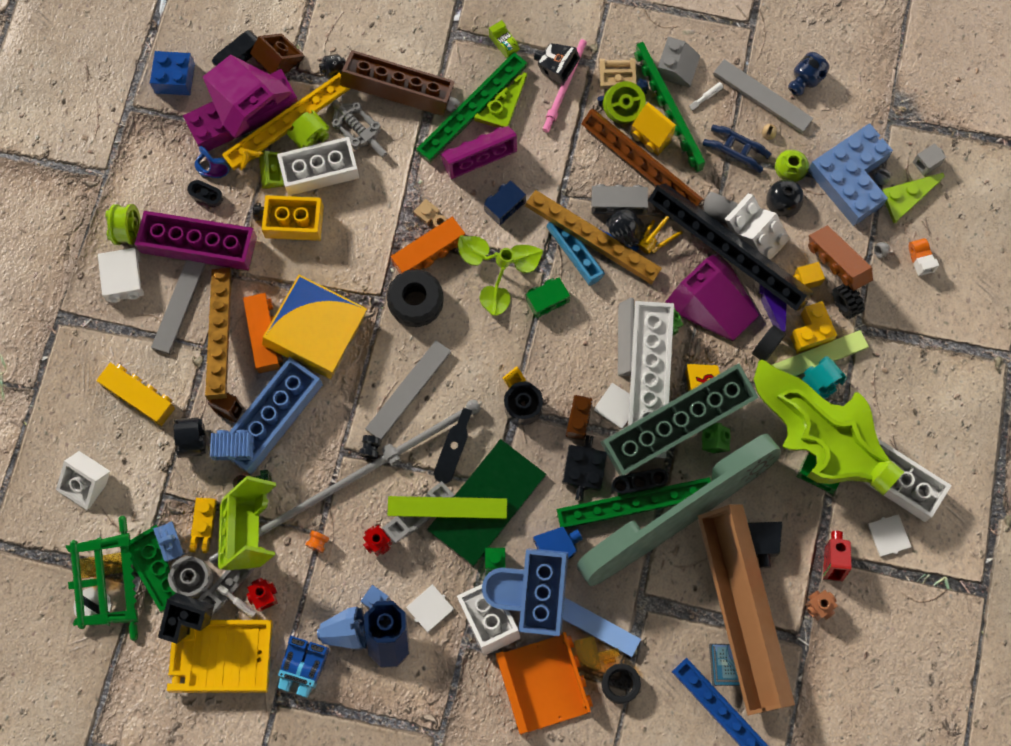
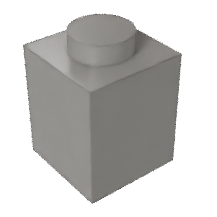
[912,143,946,176]

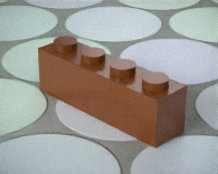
[808,225,873,291]

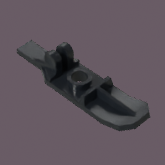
[433,407,472,484]

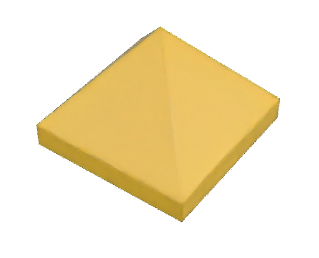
[503,366,526,389]

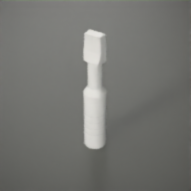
[689,82,724,111]
[216,584,256,618]

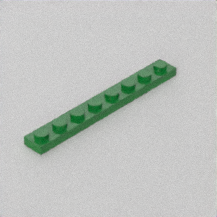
[634,42,705,172]
[416,52,527,163]
[556,477,711,529]

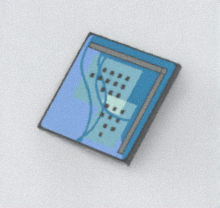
[709,644,740,686]

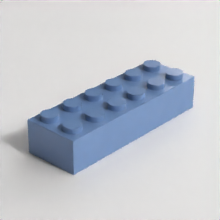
[229,357,323,476]

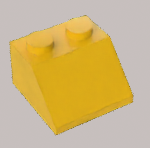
[631,102,676,156]

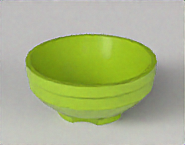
[775,150,809,182]

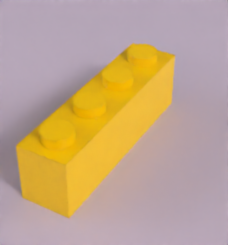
[96,362,175,427]

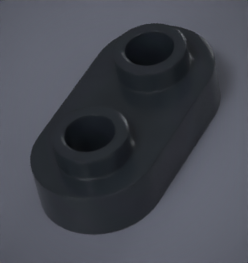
[187,180,223,207]

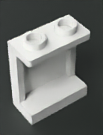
[98,248,144,303]

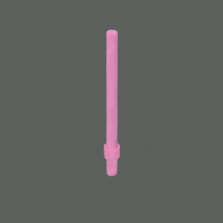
[542,39,587,133]

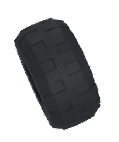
[387,269,444,328]

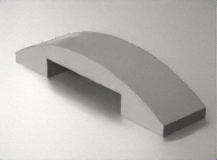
[382,481,455,543]
[198,568,255,615]

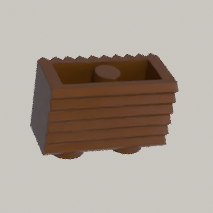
[208,392,244,423]
[566,395,593,441]

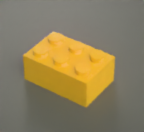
[262,195,324,241]

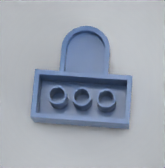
[482,548,569,636]

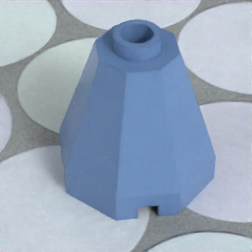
[317,607,367,650]

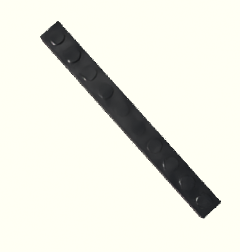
[648,183,814,311]

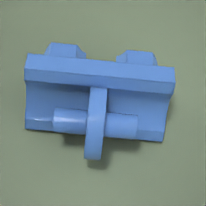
[153,521,185,562]

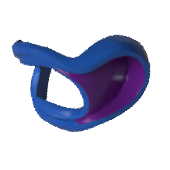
[195,146,231,178]

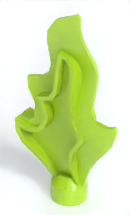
[753,360,905,495]

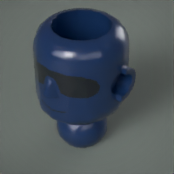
[788,52,830,96]

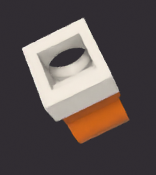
[908,238,939,276]

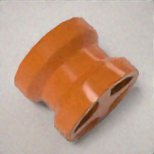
[305,530,330,553]

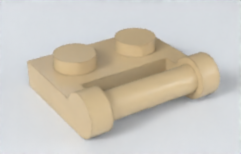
[599,58,637,89]

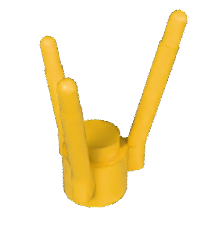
[638,216,682,254]

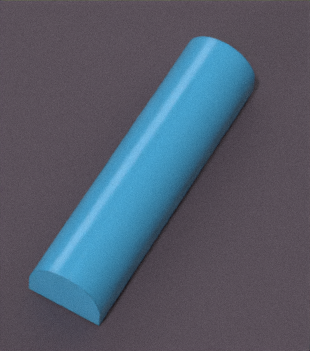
[546,222,605,286]

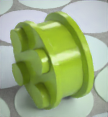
[603,81,646,124]
[105,204,141,245]

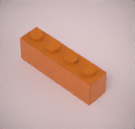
[390,216,465,274]
[243,293,283,374]

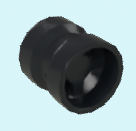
[359,435,382,459]

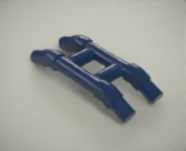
[703,124,772,174]

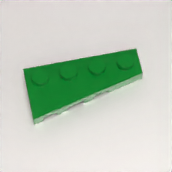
[129,524,176,613]

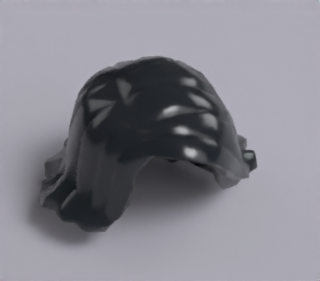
[606,210,645,247]

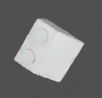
[56,451,110,510]

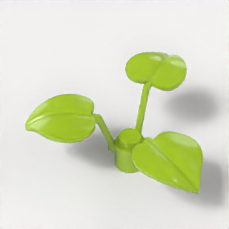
[458,235,543,316]

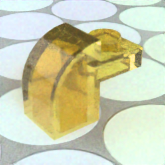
[574,636,620,671]

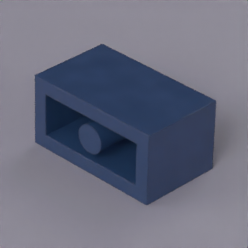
[484,180,526,226]

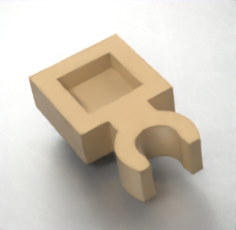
[413,199,447,228]

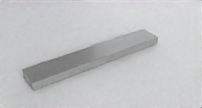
[713,59,813,134]
[151,260,206,355]
[365,340,451,440]

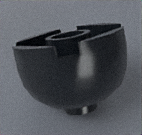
[766,179,804,217]

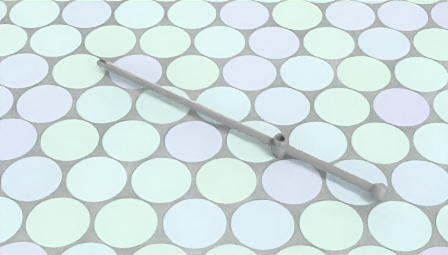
[209,400,481,563]

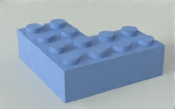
[808,123,893,226]

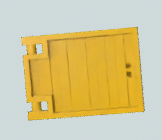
[167,620,273,693]

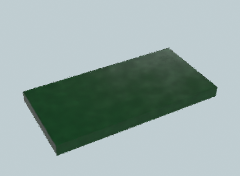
[427,439,547,567]

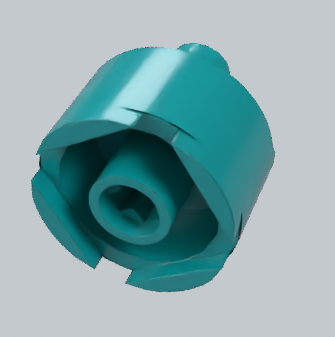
[802,356,847,399]

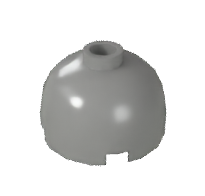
[704,192,738,224]

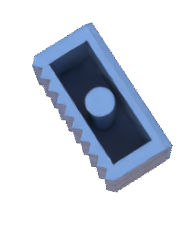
[210,430,254,460]

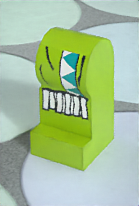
[489,20,520,58]

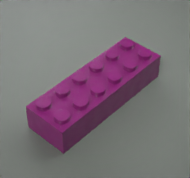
[183,69,298,151]
[135,210,257,271]

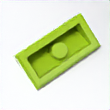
[259,150,284,189]

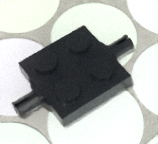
[562,435,607,501]

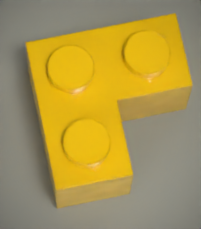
[790,301,837,354]

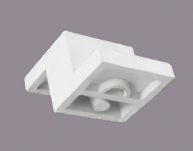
[725,193,790,260]

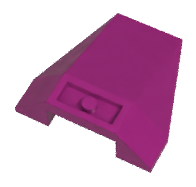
[203,54,291,138]
[665,253,759,341]

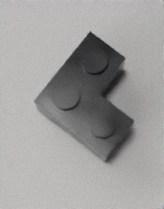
[158,593,214,644]

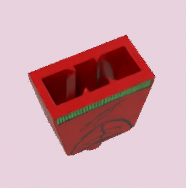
[823,531,852,582]

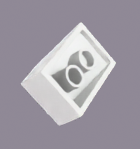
[457,584,521,656]

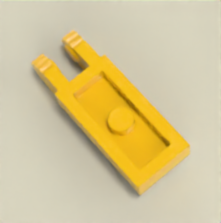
[190,497,217,553]

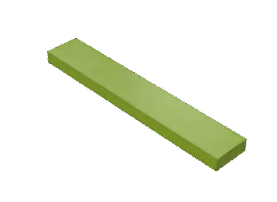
[387,496,507,519]

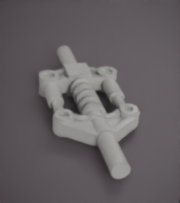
[330,100,388,158]

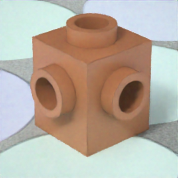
[805,590,838,621]

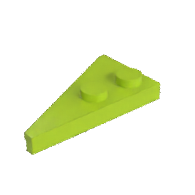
[474,72,527,128]
[882,173,945,224]

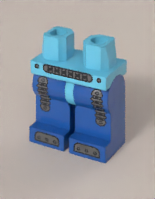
[278,635,330,698]

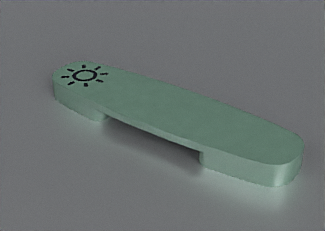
[577,434,781,586]

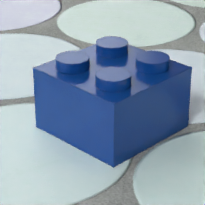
[150,51,195,96]

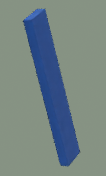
[672,658,768,746]

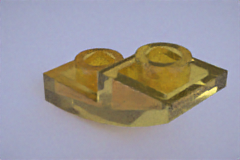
[80,552,123,579]

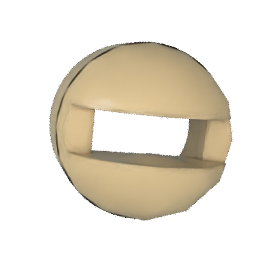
[762,124,777,140]

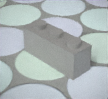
[591,184,648,215]

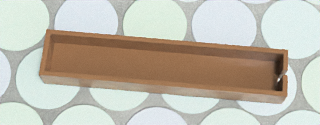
[698,504,795,716]

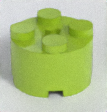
[287,110,330,148]

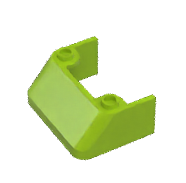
[218,476,276,570]

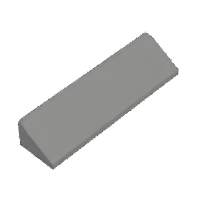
[618,298,634,376]

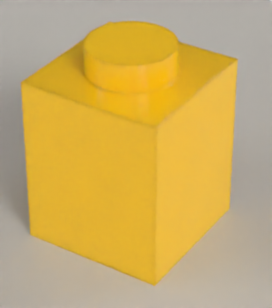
[793,262,825,289]

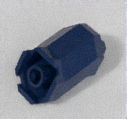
[364,601,410,668]

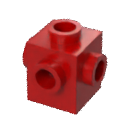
[363,525,392,556]
[246,578,278,612]

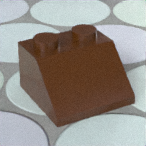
[250,33,305,75]

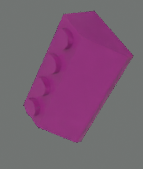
[441,126,517,180]

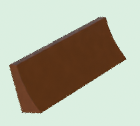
[340,50,455,117]

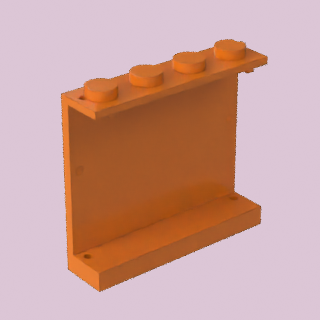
[496,632,593,735]

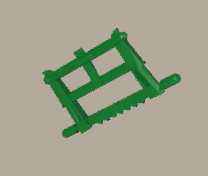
[66,516,139,641]

